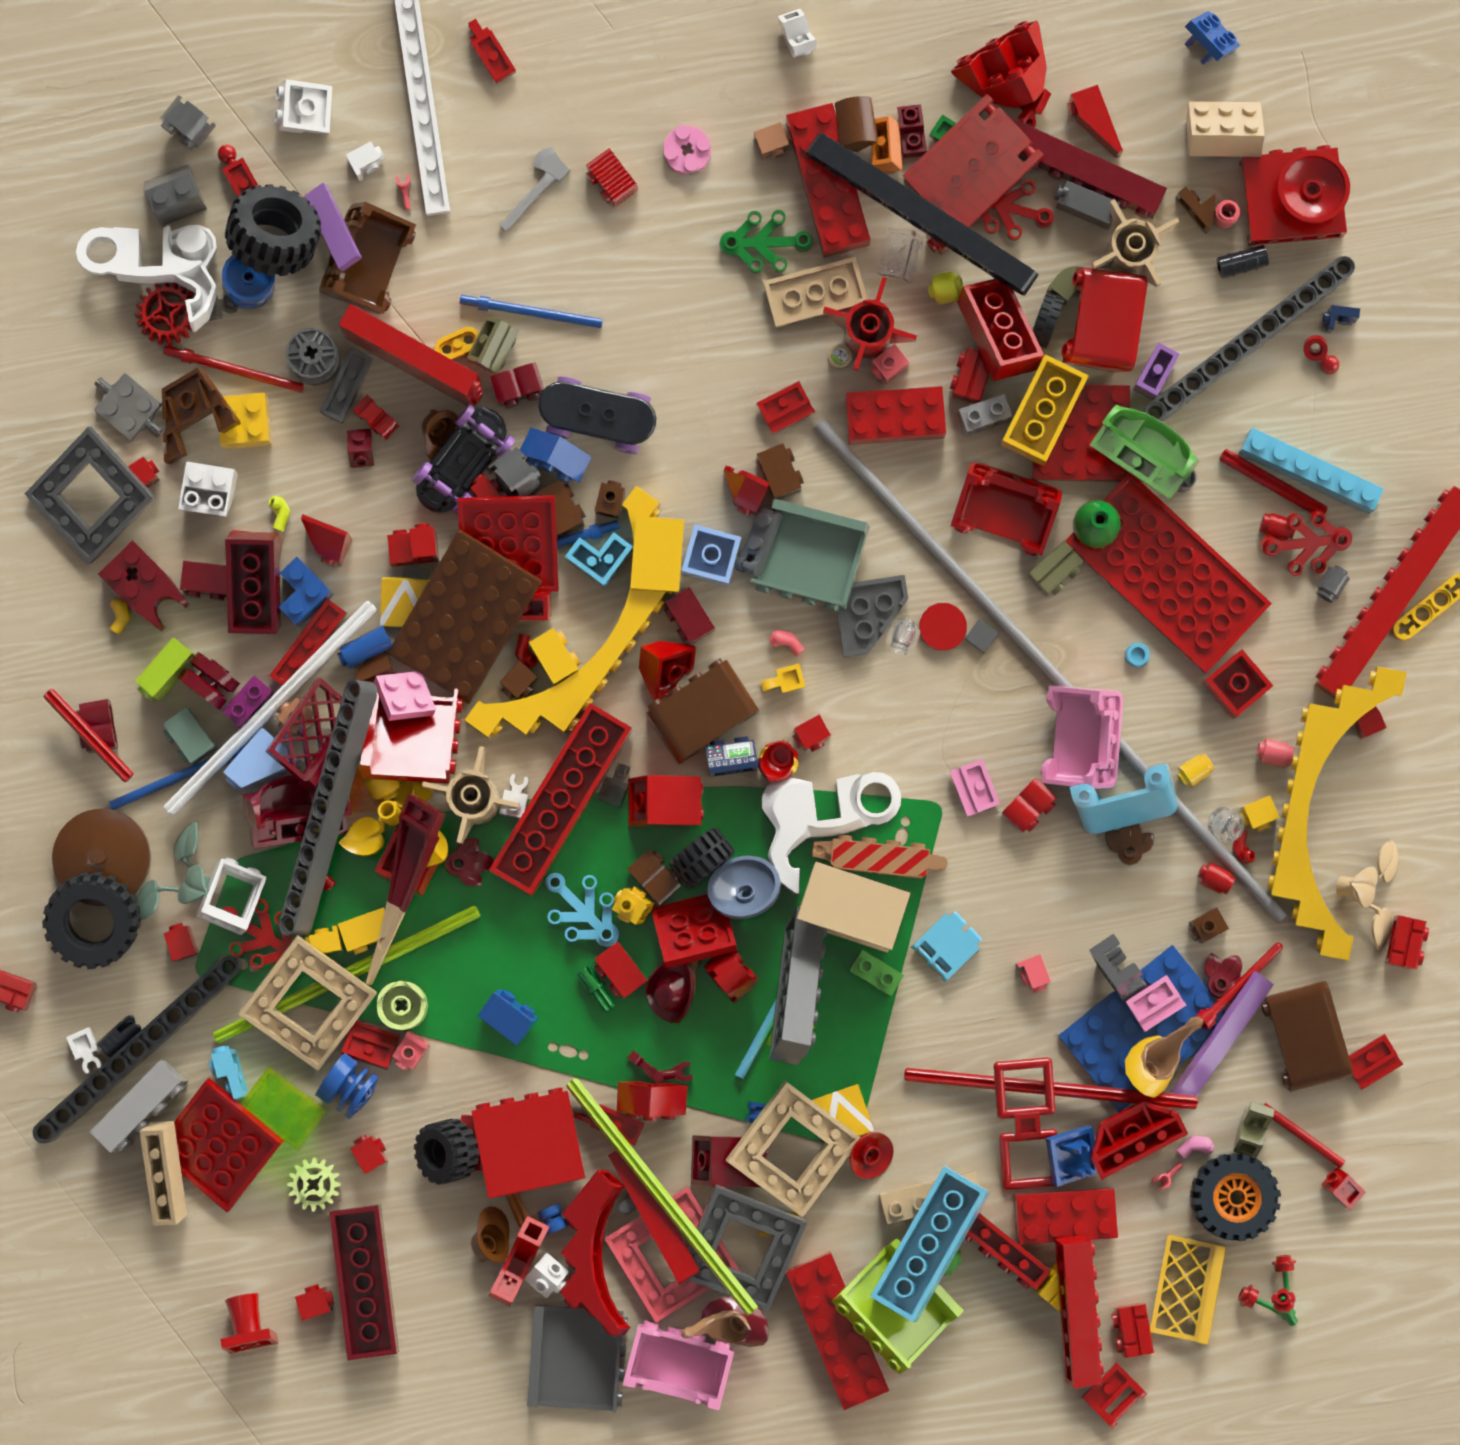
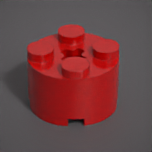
[703,951,759,1004]

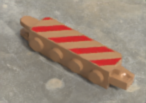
[812,835,948,879]

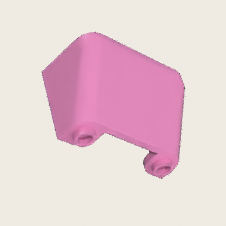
[1041,686,1123,789]

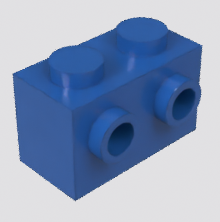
[477,989,539,1045]

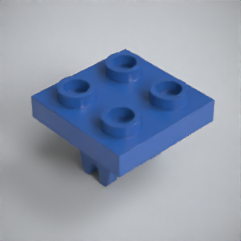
[1184,11,1241,65]
[1045,1125,1098,1187]

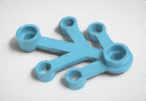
[546,873,619,947]

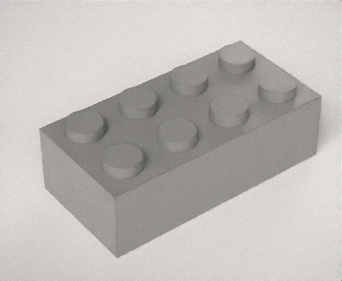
[90,1060,187,1153]

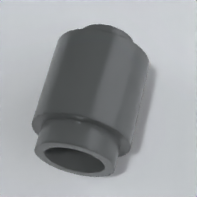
[1316,565,1350,603]

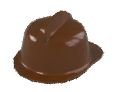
[421,409,458,460]
[471,1206,510,1263]

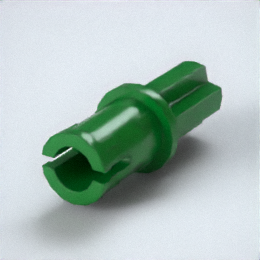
[577,965,616,1012]

